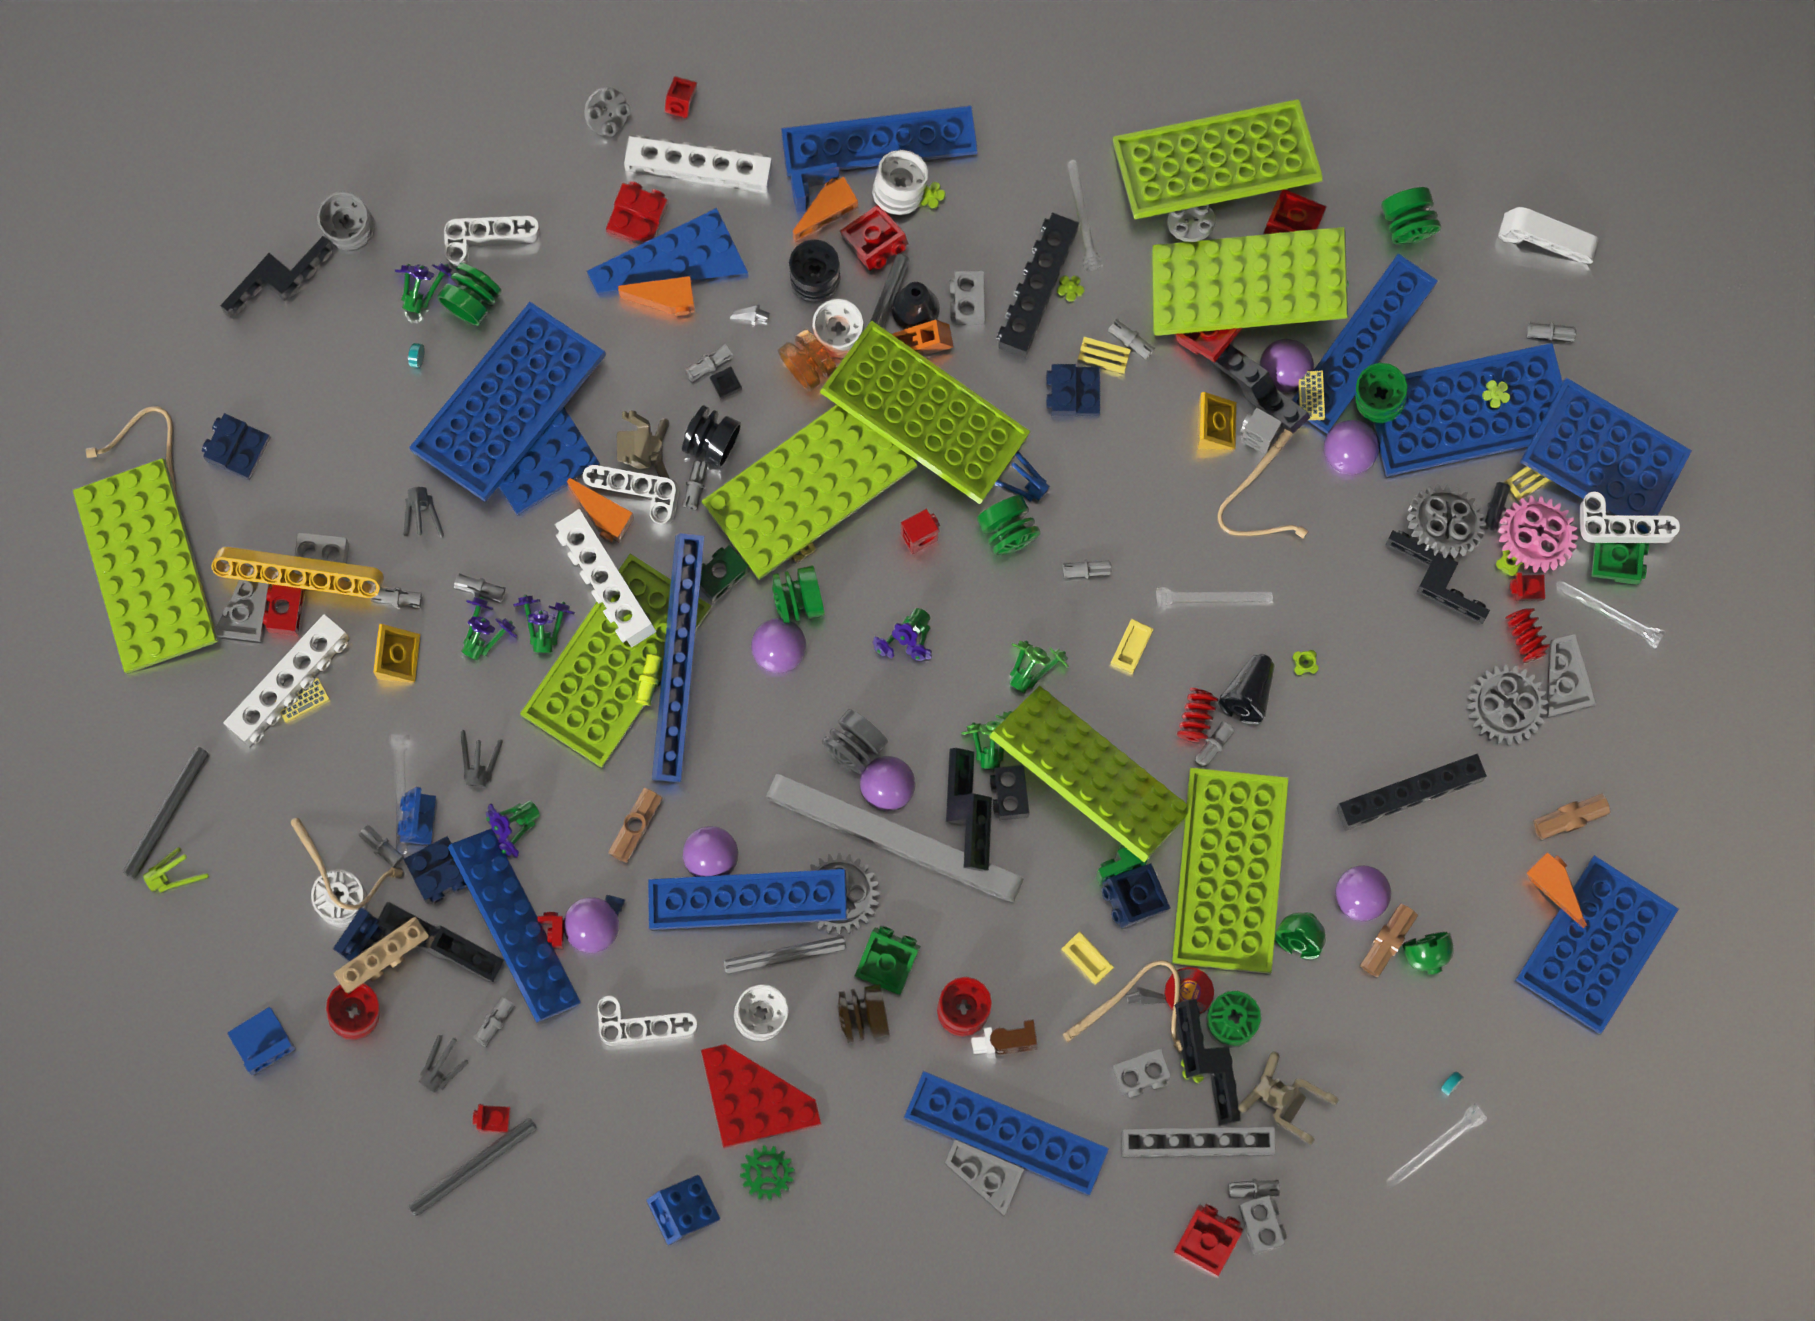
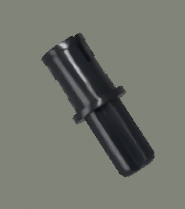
[1485,482,1510,531]

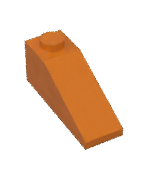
[793,177,858,242]
[618,276,695,316]
[892,320,954,356]
[567,478,634,543]
[1527,852,1587,928]

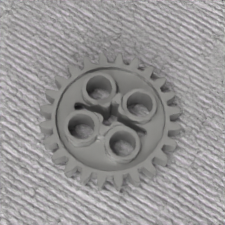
[1406,484,1486,558]
[1467,664,1548,745]
[810,853,880,934]

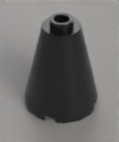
[892,282,940,329]
[1218,654,1275,724]

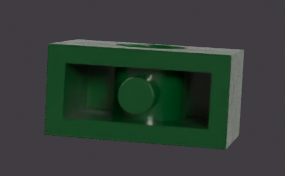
[699,545,749,603]

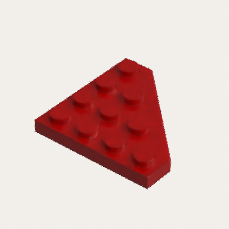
[701,1044,821,1148]

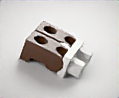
[971,1020,1037,1058]

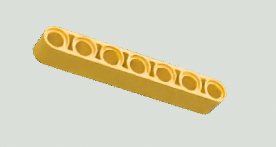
[211,547,384,598]

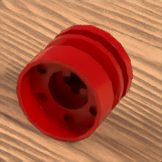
[937,977,992,1037]
[326,983,380,1040]

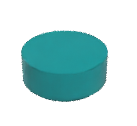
[408,343,424,368]
[1441,1072,1464,1096]

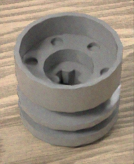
[317,192,374,251]

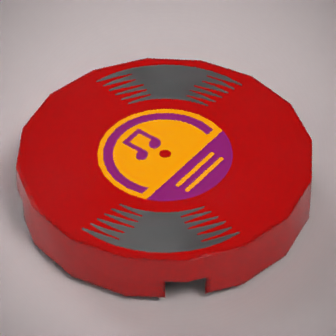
[1164,967,1214,1015]

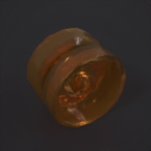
[778,329,837,392]

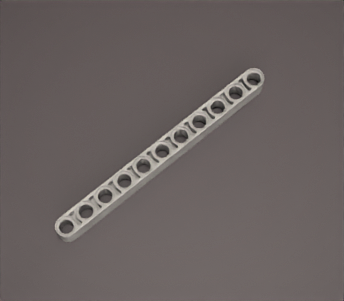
[766,774,1024,902]

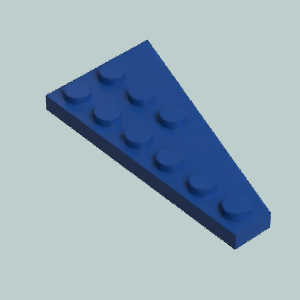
[587,208,748,293]

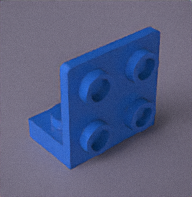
[791,161,839,213]
[397,787,436,846]
[228,1007,295,1076]
[646,1175,720,1245]

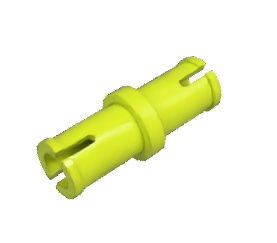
[635,654,662,706]

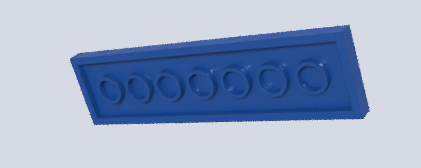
[781,106,977,177]
[1292,254,1438,434]
[448,828,581,1023]
[648,869,847,930]
[904,1071,1109,1196]

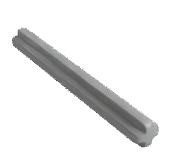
[724,936,846,973]

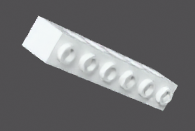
[624,135,772,193]
[555,509,657,647]
[223,614,350,747]

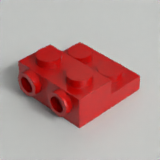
[606,181,668,244]
[1263,189,1327,234]
[840,205,909,271]
[1175,328,1242,363]
[1174,1204,1244,1276]

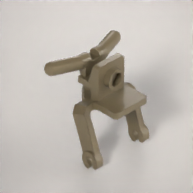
[617,410,670,484]
[1238,1052,1339,1145]

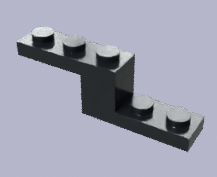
[220,236,333,318]
[1207,344,1310,433]
[1386,530,1490,624]
[946,748,992,871]
[376,902,504,982]
[1174,999,1241,1126]

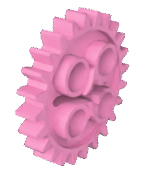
[1498,496,1578,573]

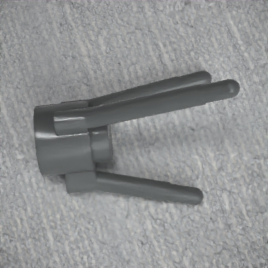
[403,487,444,537]
[460,730,503,787]
[418,1035,468,1092]

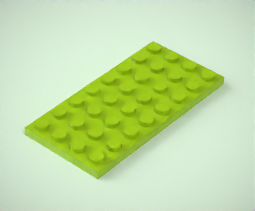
[1113,99,1323,219]
[1153,227,1348,336]
[820,320,1031,504]
[701,405,917,580]
[73,458,218,674]
[520,553,712,768]
[989,685,1187,862]
[1172,768,1289,974]

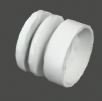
[872,150,928,215]
[812,299,864,358]
[311,869,368,927]
[734,985,788,1042]

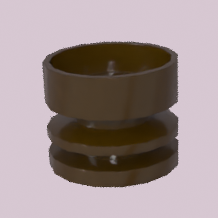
[837,984,890,1043]

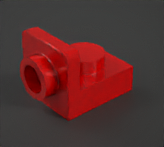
[665,76,697,118]
[1510,572,1545,601]
[537,912,564,949]
[473,1104,510,1133]

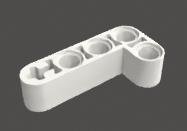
[1498,207,1599,264]
[444,216,540,269]
[583,465,679,525]
[1580,492,1680,543]
[597,996,698,1046]

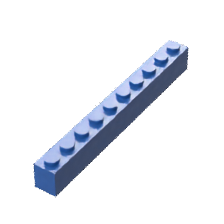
[652,533,704,783]

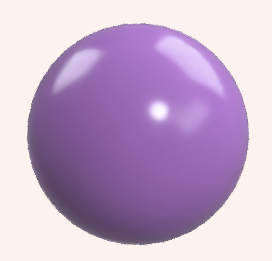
[1260,339,1314,393]
[1324,420,1379,475]
[751,618,806,673]
[860,756,915,811]
[683,826,738,877]
[1335,865,1391,921]
[563,897,619,953]

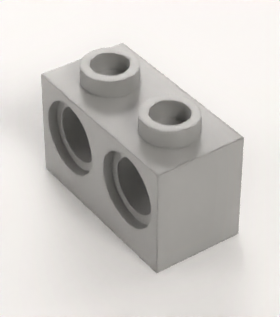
[950,271,985,325]
[1240,408,1282,454]
[294,532,349,563]
[1112,1048,1171,1098]
[1238,1196,1287,1254]

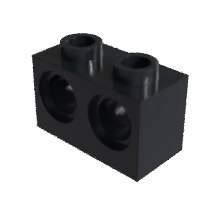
[990,765,1029,820]

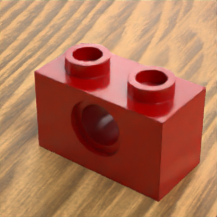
[901,509,940,554]
[263,584,305,636]

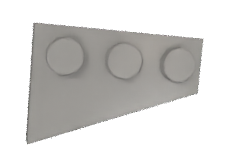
[214,566,270,642]
[1548,634,1596,717]
[945,1140,1024,1216]

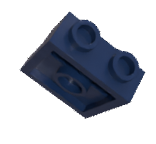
[1046,364,1100,416]
[202,413,271,480]
[403,836,467,904]
[1102,863,1171,928]
[333,907,385,962]

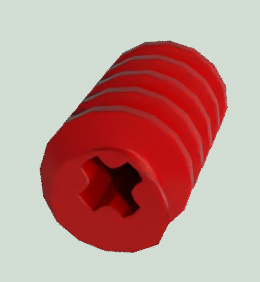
[1505,608,1551,663]
[1177,688,1219,743]

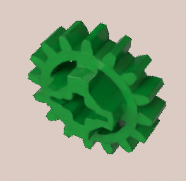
[740,1145,794,1201]

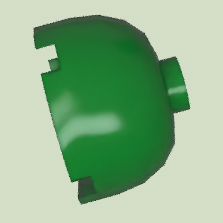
[1275,912,1326,959]
[1402,932,1454,975]

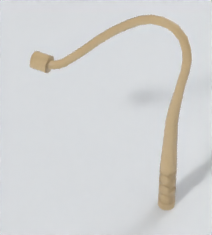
[86,406,178,501]
[1217,429,1309,539]
[291,818,403,910]
[1062,960,1182,1053]

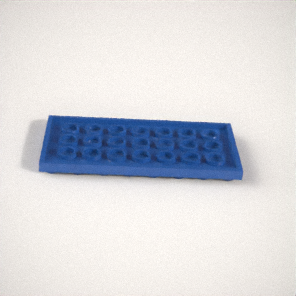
[409,302,606,502]
[1373,343,1563,477]

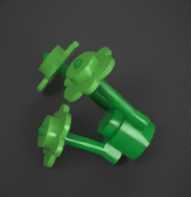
[1009,640,1069,693]
[961,711,1012,769]

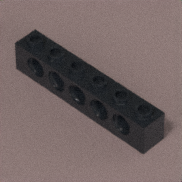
[996,212,1079,359]
[1336,753,1487,831]

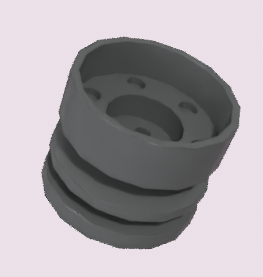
[822,709,888,774]

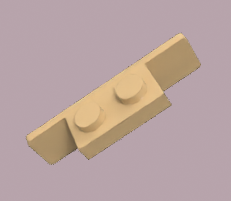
[334,917,428,993]

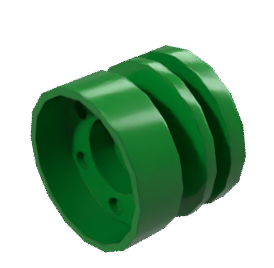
[1381,187,1441,245]
[437,263,502,326]
[1355,363,1407,423]
[977,495,1041,556]
[772,565,825,623]
[1206,991,1261,1048]

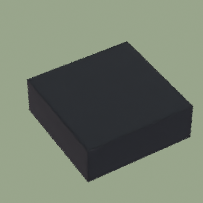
[710,367,742,400]

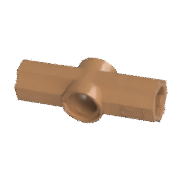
[608,788,663,863]
[1533,793,1611,840]
[1360,904,1418,978]

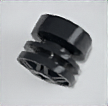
[789,239,841,302]
[682,405,741,469]

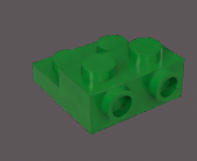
[1591,527,1649,585]
[1096,844,1149,885]
[855,926,921,995]

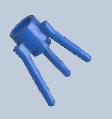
[995,451,1050,502]

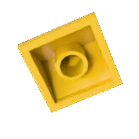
[1198,392,1237,450]
[374,624,420,682]

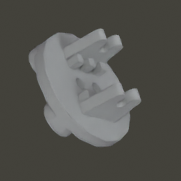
[584,87,631,136]
[1168,204,1216,242]

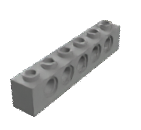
[1122,1127,1275,1157]

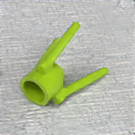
[143,847,209,893]

